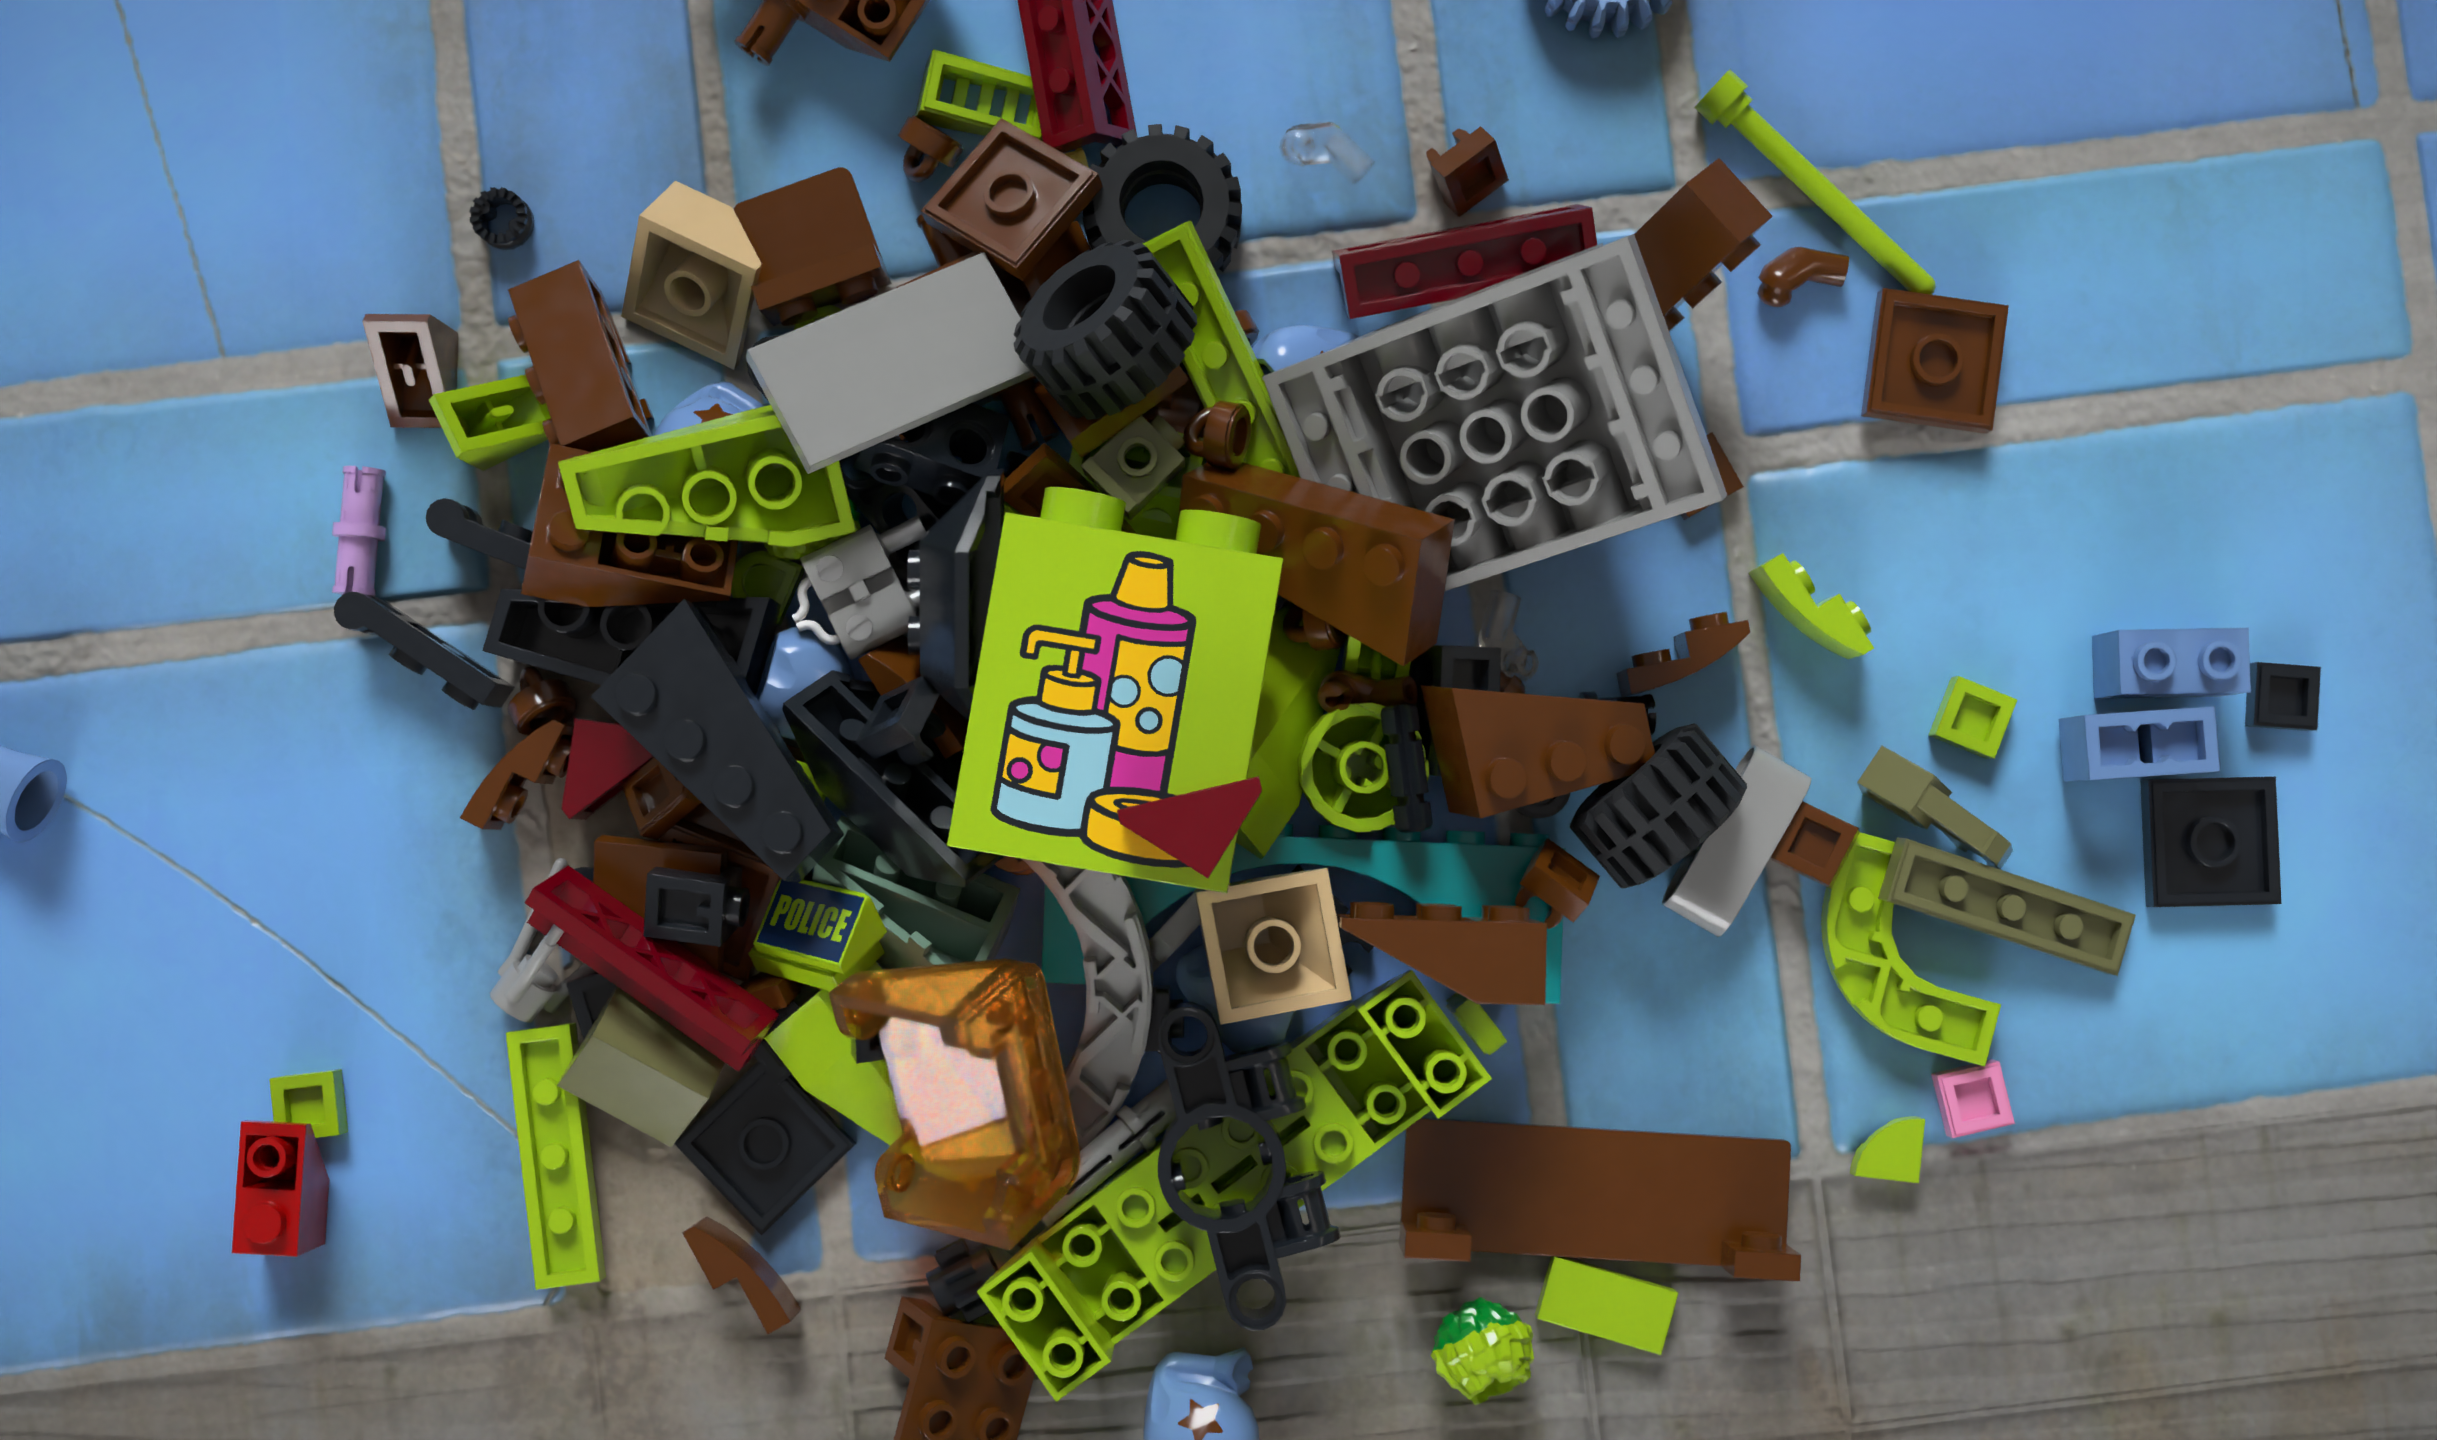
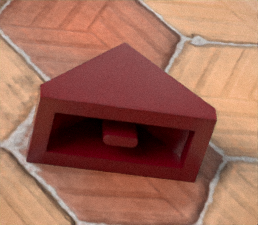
[561,718,654,820]
[1117,776,1262,878]

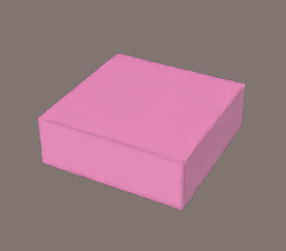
[1931,1059,2015,1138]

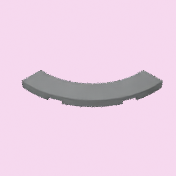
[1023,859,1154,1148]

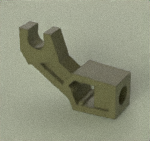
[1857,746,2013,870]

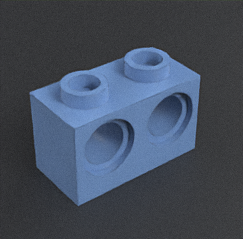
[2092,628,2251,699]
[2058,706,2220,782]

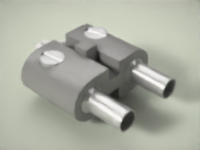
[792,515,926,660]

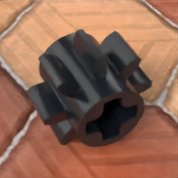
[926,1237,999,1323]

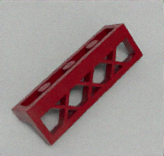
[1018,0,1137,153]
[1332,204,1597,319]
[525,865,779,1072]

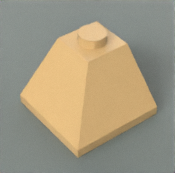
[621,181,762,370]
[1194,868,1352,1025]

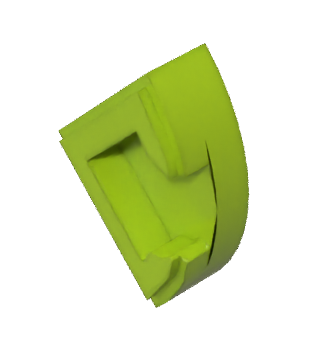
[1850,1116,1925,1183]

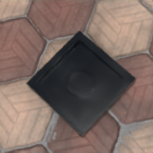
[2140,776,2282,907]
[674,1061,857,1235]

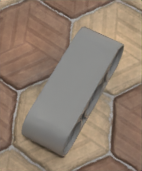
[1662,745,1812,937]

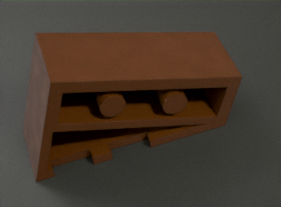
[1634,158,1773,332]
[508,260,654,452]
[1421,685,1655,819]

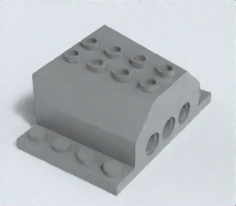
[1262,234,1727,591]

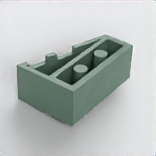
[812,815,1021,1029]

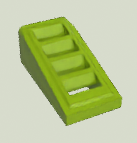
[915,49,1043,142]

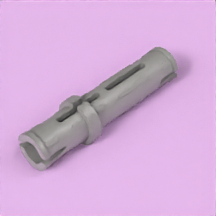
[1023,1079,1177,1229]

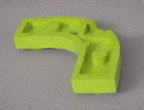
[1821,832,2001,1067]

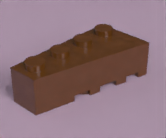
[1177,462,1455,666]

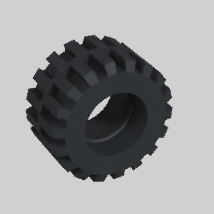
[1082,124,1242,272]
[1013,240,1197,420]
[1569,723,1747,888]

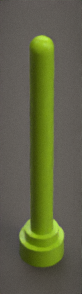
[1694,69,1936,295]

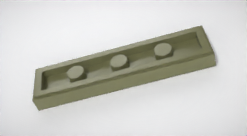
[1878,837,2136,976]

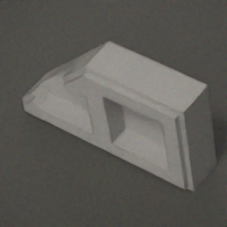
[1149,888,1200,972]

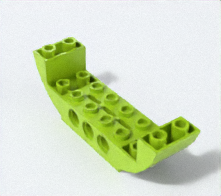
[977,969,1492,1402]

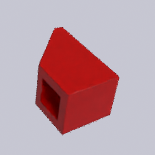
[232,1120,330,1257]

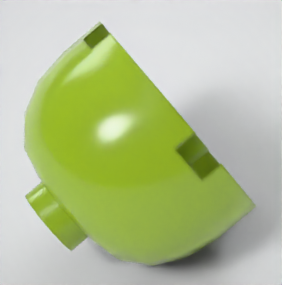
[1297,702,1429,833]

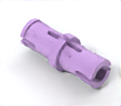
[332,466,386,597]

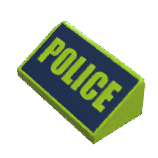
[753,879,887,974]

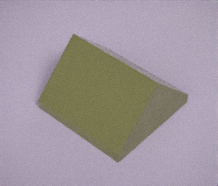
[557,986,725,1147]

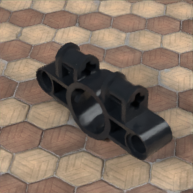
[1158,1002,1341,1331]

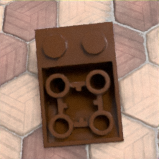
[521,443,739,607]
[1336,902,1547,1005]

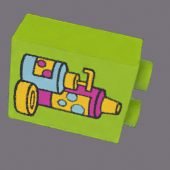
[947,487,1283,893]

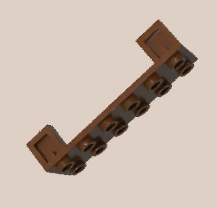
[1399,1118,1801,1282]
[884,1296,1035,1440]

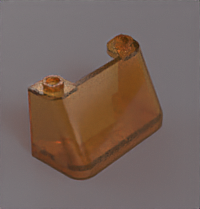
[829,958,1080,1250]

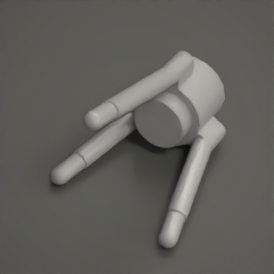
[490,858,596,1023]

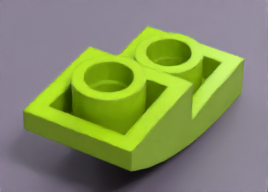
[1749,553,1874,659]

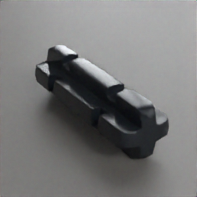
[1380,703,1433,833]

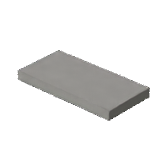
[746,252,1034,474]

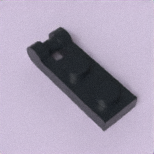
[426,498,533,569]
[334,592,515,710]

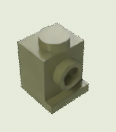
[1081,415,1186,521]

